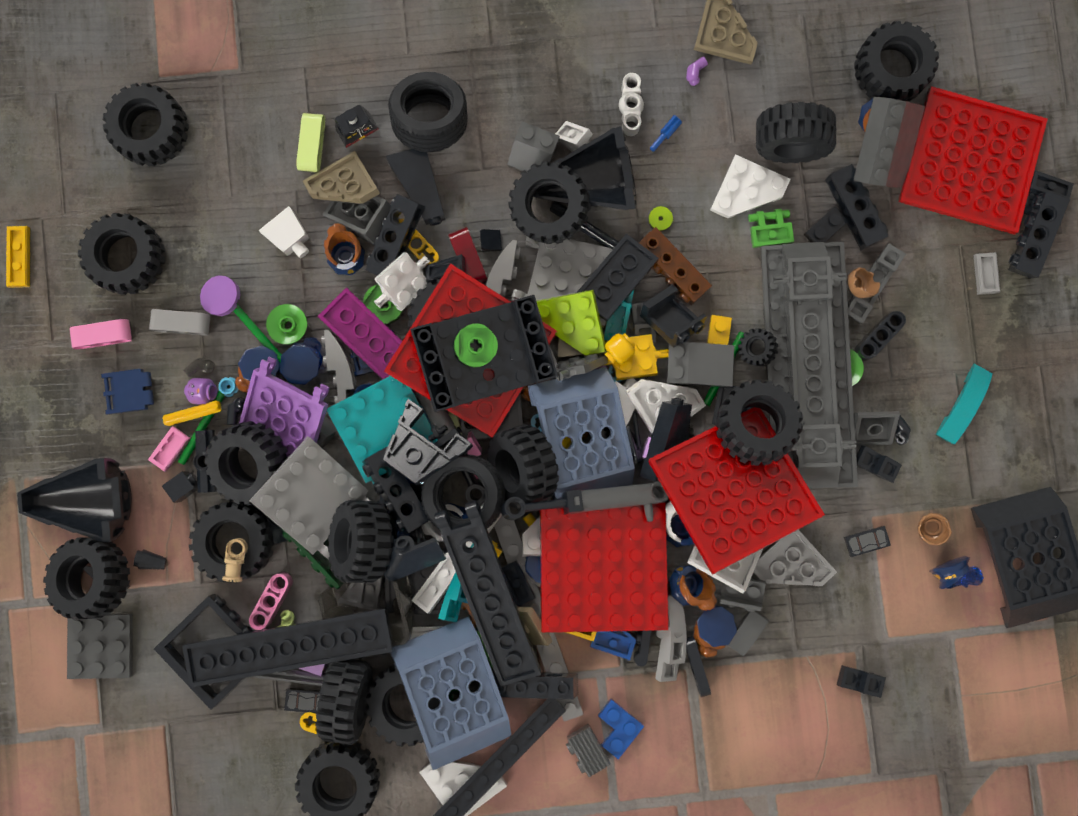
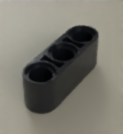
[854,311,906,361]

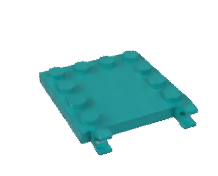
[326,376,437,484]

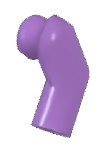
[686,57,708,86]

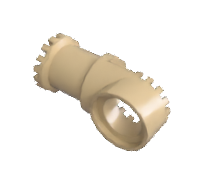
[222,538,248,582]

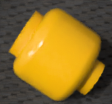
[604,333,635,364]

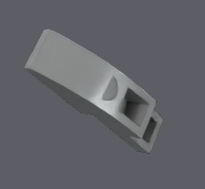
[486,240,521,298]
[321,330,357,404]
[655,595,687,682]

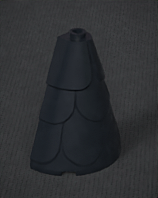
[534,126,637,210]
[17,458,132,542]

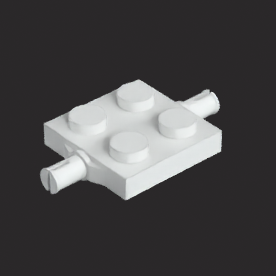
[374,252,430,311]

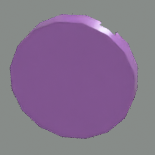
[200,276,240,316]

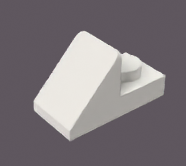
[555,121,593,152]

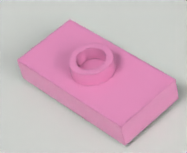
[148,426,191,472]

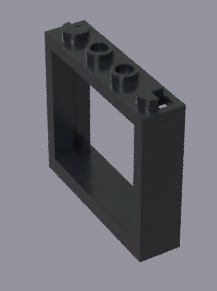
[154,594,254,710]

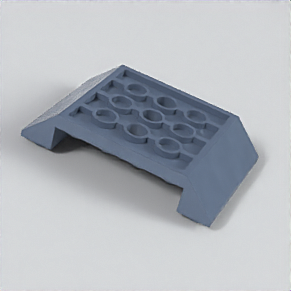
[527,367,635,500]
[390,616,511,770]

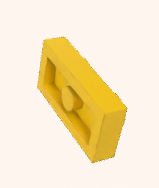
[707,315,732,345]

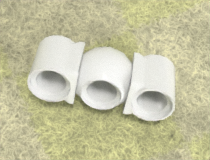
[619,73,644,136]

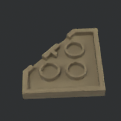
[694,0,758,65]
[303,151,380,204]

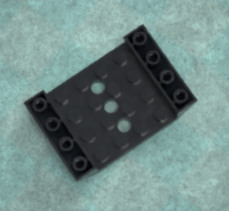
[410,295,558,412]
[971,487,1078,628]

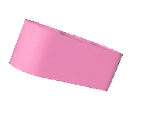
[69,319,132,349]
[249,572,293,630]

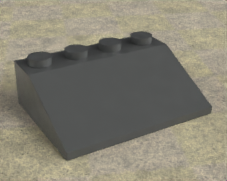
[854,97,925,188]

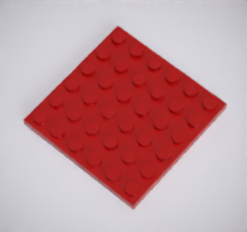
[898,86,1048,235]
[384,264,557,438]
[648,407,825,575]
[540,503,668,633]

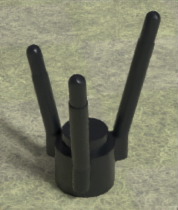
[608,411,643,464]

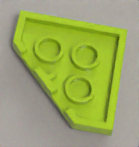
[536,290,606,355]

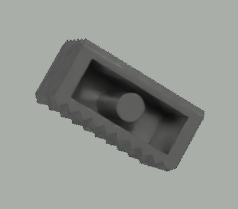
[566,724,610,777]

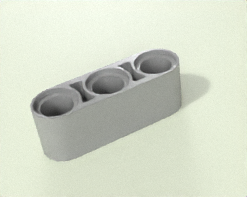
[149,309,211,336]

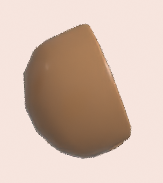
[848,267,880,298]
[918,513,952,546]

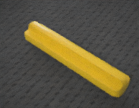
[163,401,222,426]

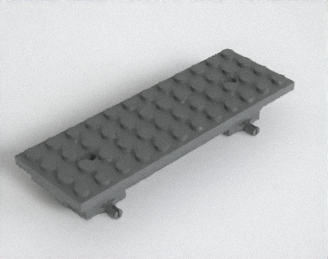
[761,242,858,489]

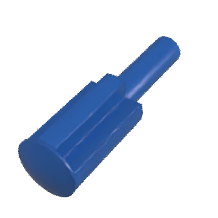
[650,115,682,152]

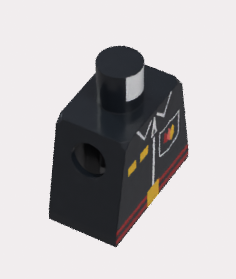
[335,105,379,148]

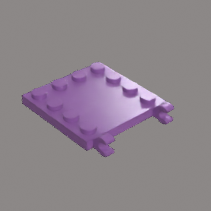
[239,357,329,457]

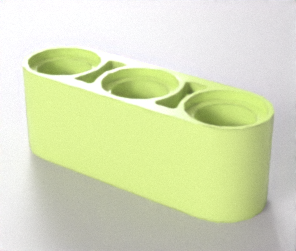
[297,113,325,172]

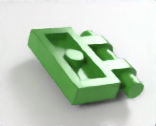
[748,209,794,248]

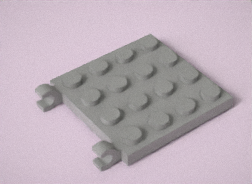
[512,236,613,328]

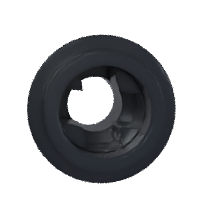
[133,549,167,570]

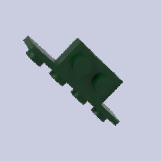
[281,528,343,590]

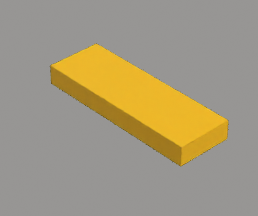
[6,226,30,288]

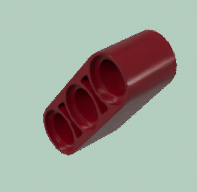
[448,227,488,283]

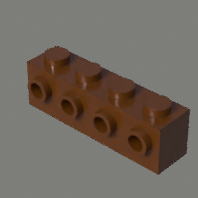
[639,227,712,306]

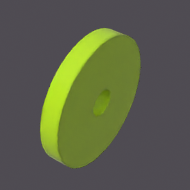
[649,206,673,231]

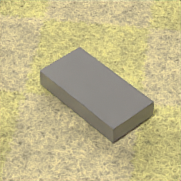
[973,252,1000,295]

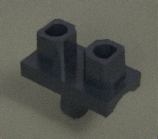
[428,425,463,450]

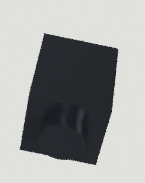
[162,471,198,503]

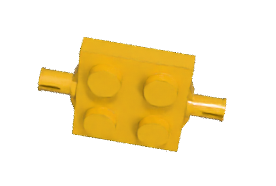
[603,334,669,381]

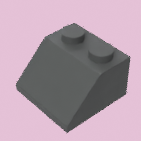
[508,121,560,171]

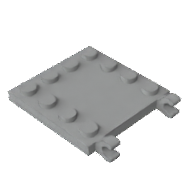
[249,436,371,560]

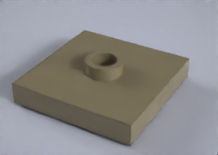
[517,607,552,646]

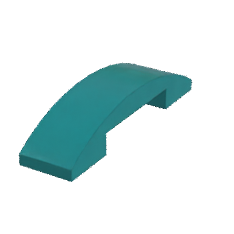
[935,364,993,444]

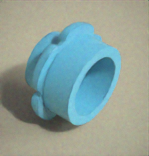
[218,377,239,397]

